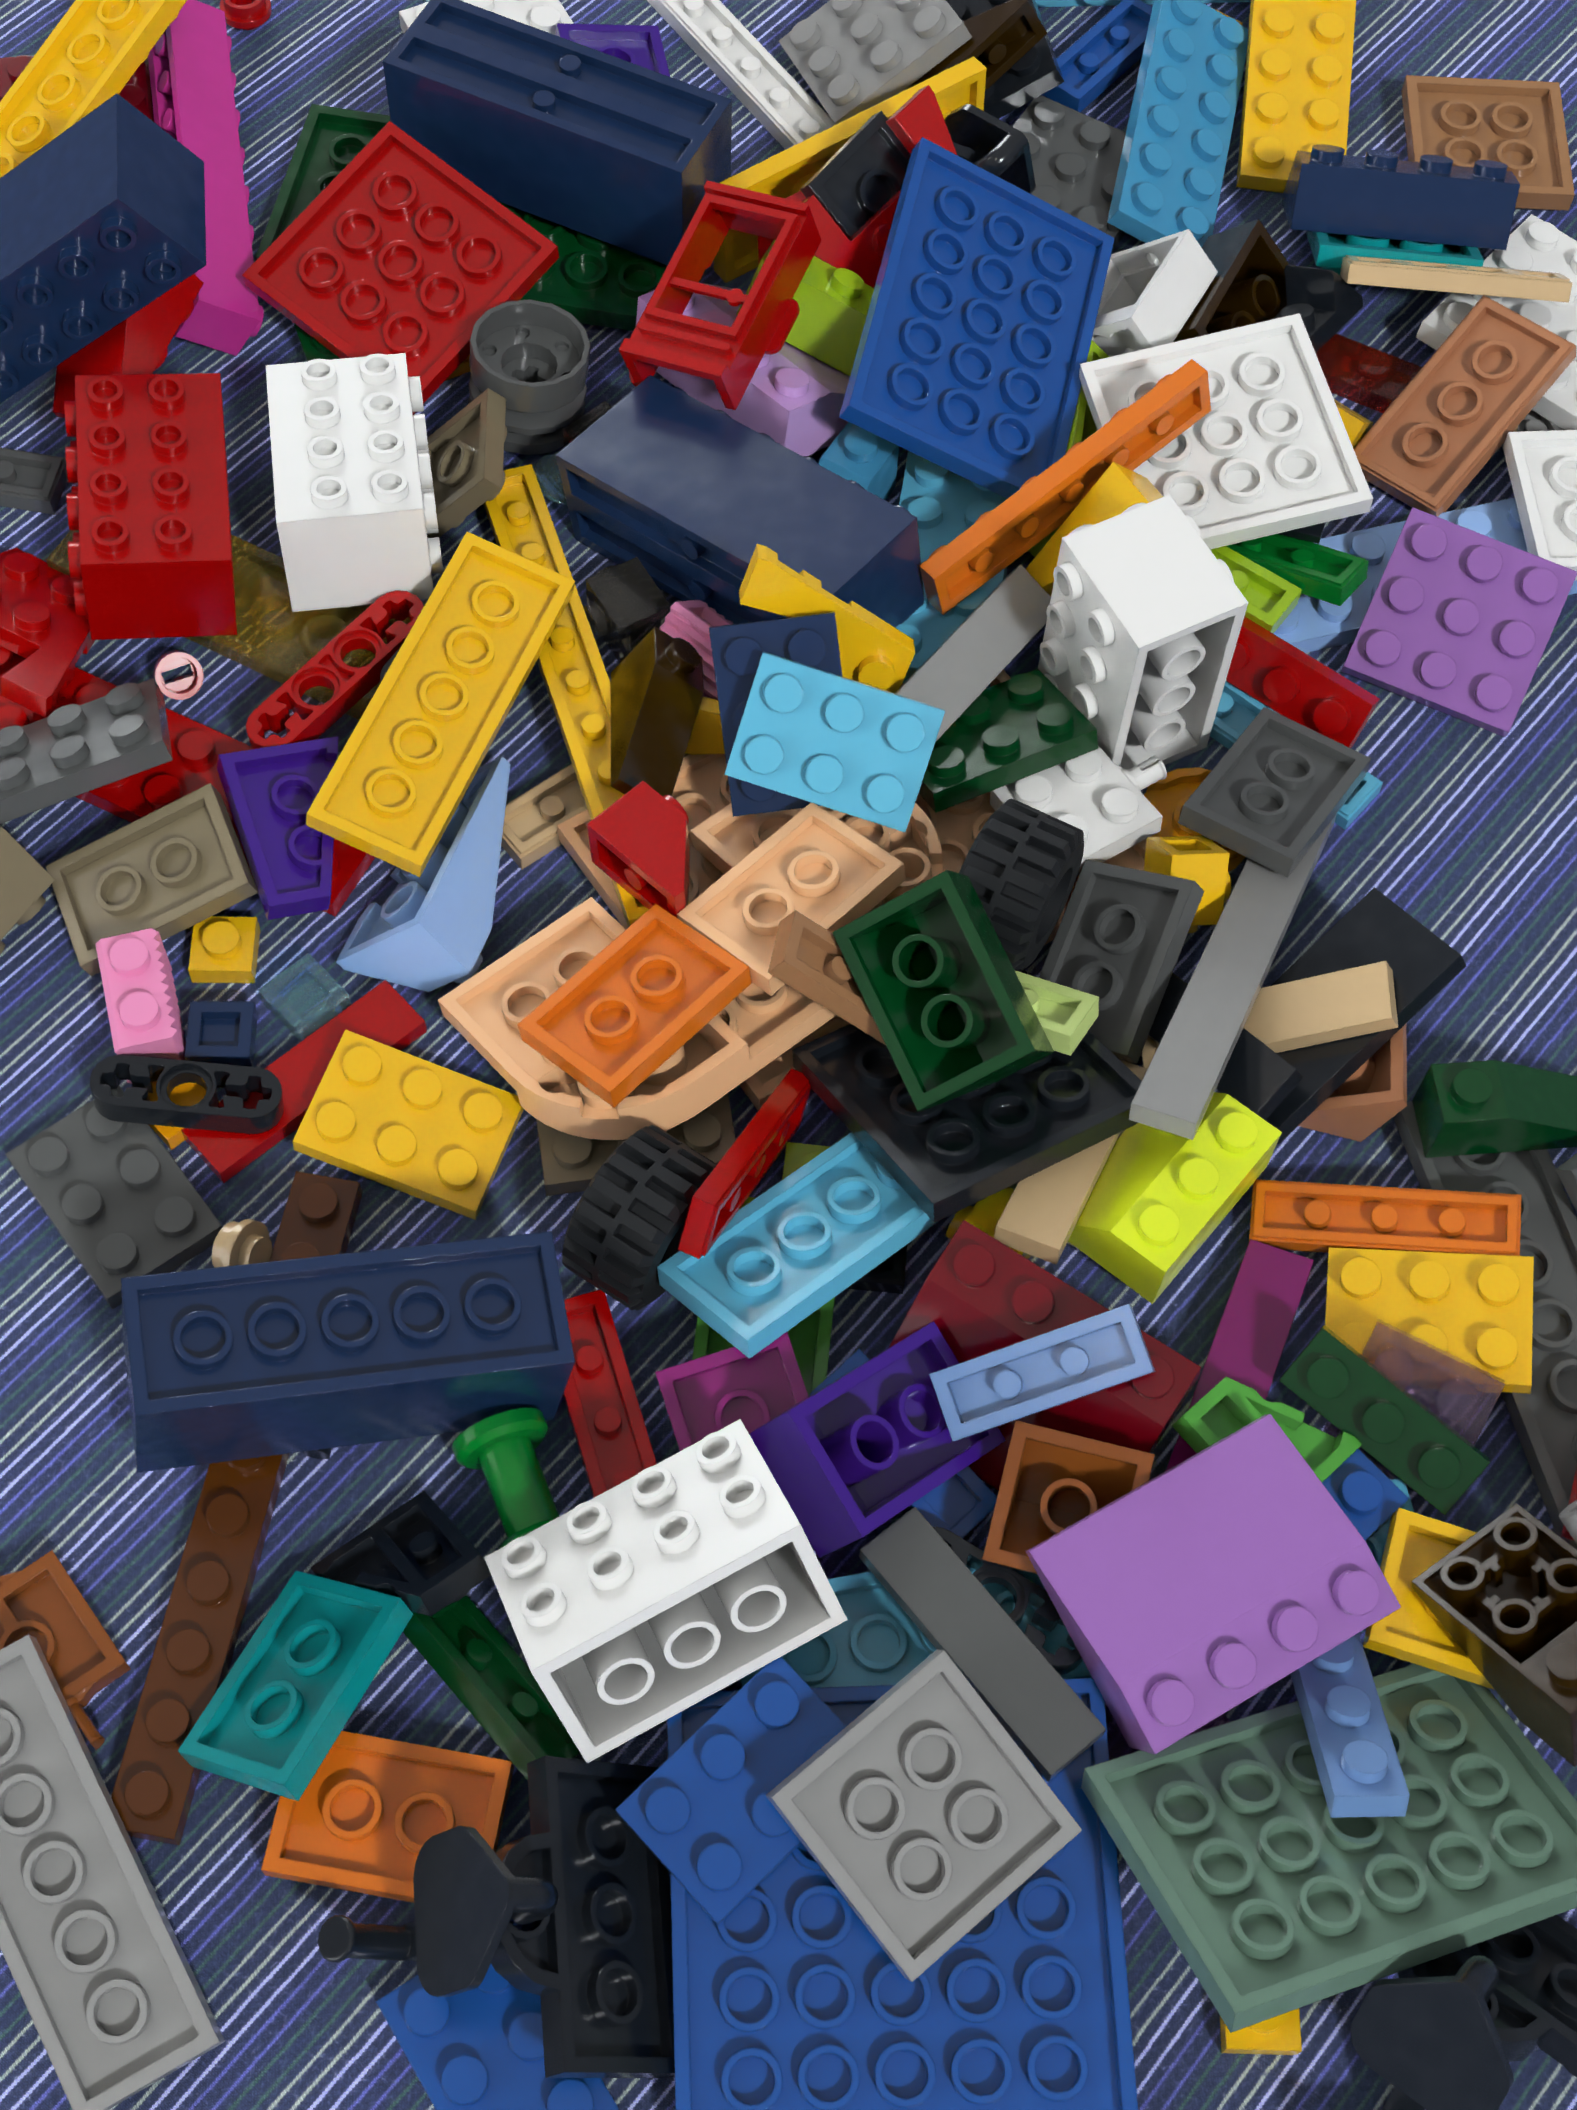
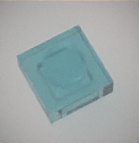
[258,953,351,1042]

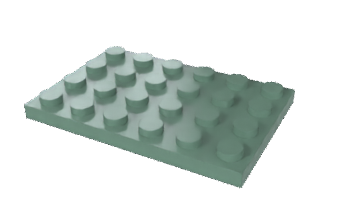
[1081,1664,1577,2033]

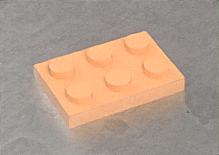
[677,803,906,996]

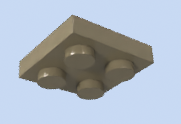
[427,388,507,538]

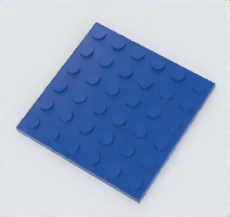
[667,1678,1138,2110]

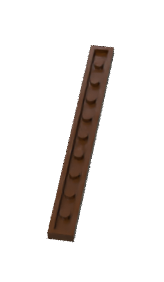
[111,1171,363,1846]

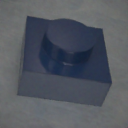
[184,1001,258,1067]

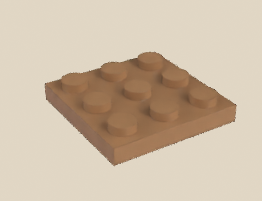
[1401,75,1575,211]

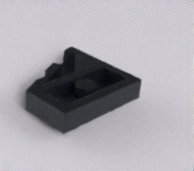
[310,1491,491,1616]

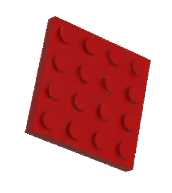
[242,121,559,415]

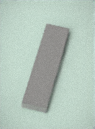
[895,564,1051,741]

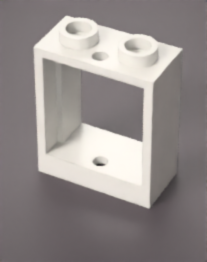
[1092,229,1218,357]

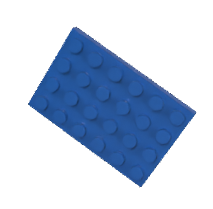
[839,137,1115,499]

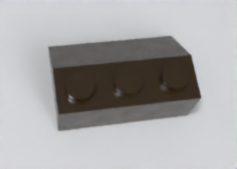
[1174,219,1290,342]

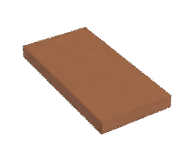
[1353,295,1576,517]

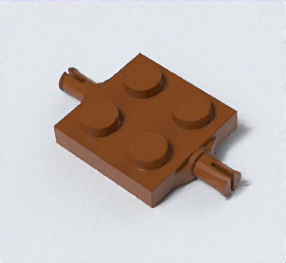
[0,1550,131,1754]

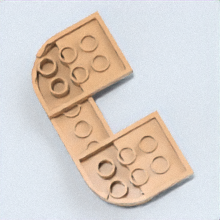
[438,803,944,1140]

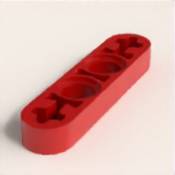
[246,591,424,749]

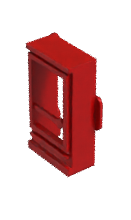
[619,180,822,410]

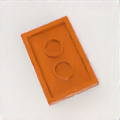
[517,904,752,1108]
[261,1731,514,1903]

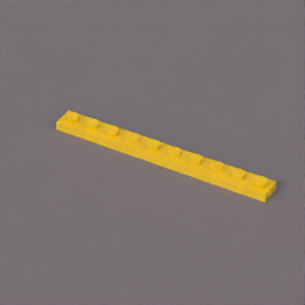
[483,464,690,927]

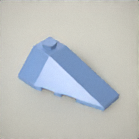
[336,756,511,992]

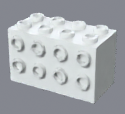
[265,353,443,612]
[1038,494,1248,770]
[484,1419,848,1763]

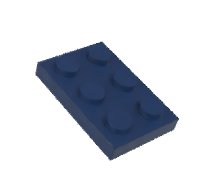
[709,612,842,817]

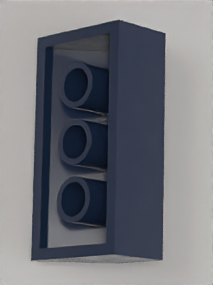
[1282,144,1520,250]

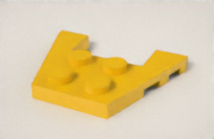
[685,544,915,755]

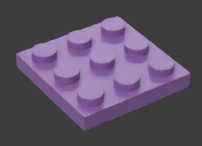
[1341,507,1577,737]

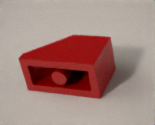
[587,781,690,918]

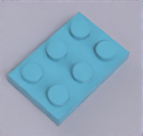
[724,651,945,832]

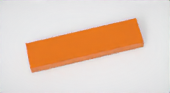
[1249,1179,1522,1256]

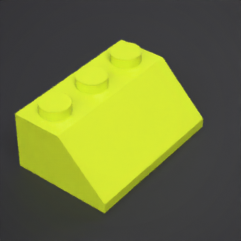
[1068,1092,1282,1304]

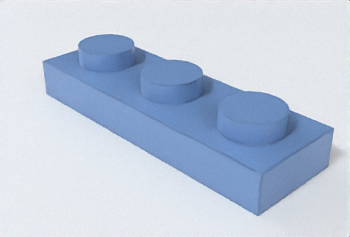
[929,1304,1156,1441]
[1291,1633,1410,1818]

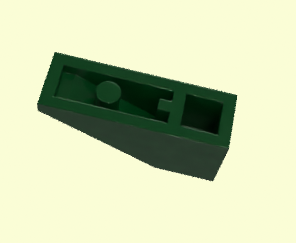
[1412,1060,1577,1158]

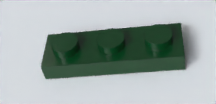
[1279,1325,1490,1515]
[403,1595,584,1780]

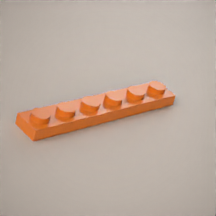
[919,359,1211,615]

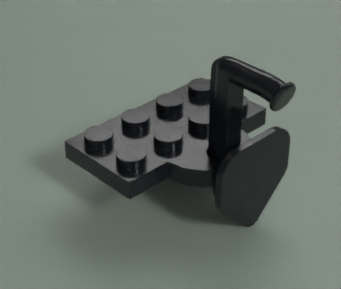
[800,104,1036,239]
[318,1756,675,2078]
[1351,1915,1577,2110]

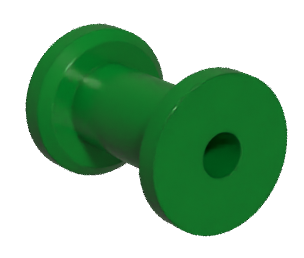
[452,1408,559,1550]

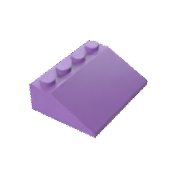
[1025,1414,1401,1754]

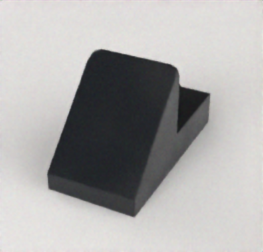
[1273,265,1363,353]

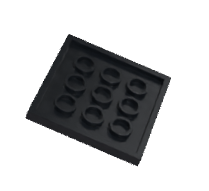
[792,970,1142,1223]

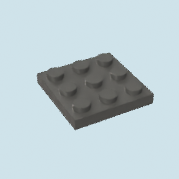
[1012,95,1126,252]

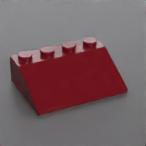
[889,1220,1201,1491]

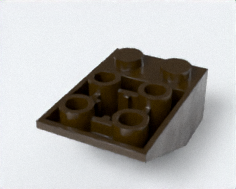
[1411,1503,1577,1767]

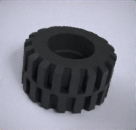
[959,799,1084,972]
[562,1125,717,1311]

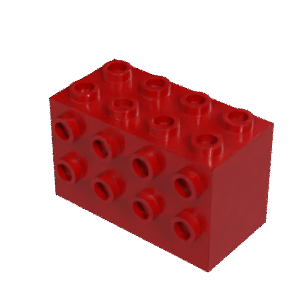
[64,373,237,640]

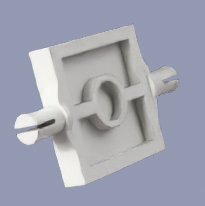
[990,746,1167,876]

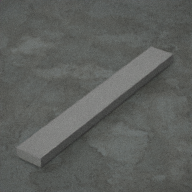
[1129,814,1337,1140]

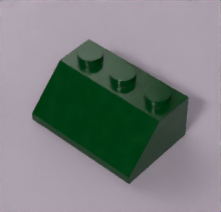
[832,870,1054,1111]

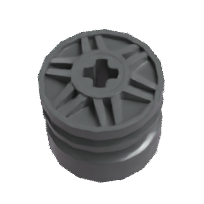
[468,299,590,455]

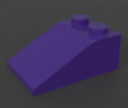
[749,1321,1006,1558]

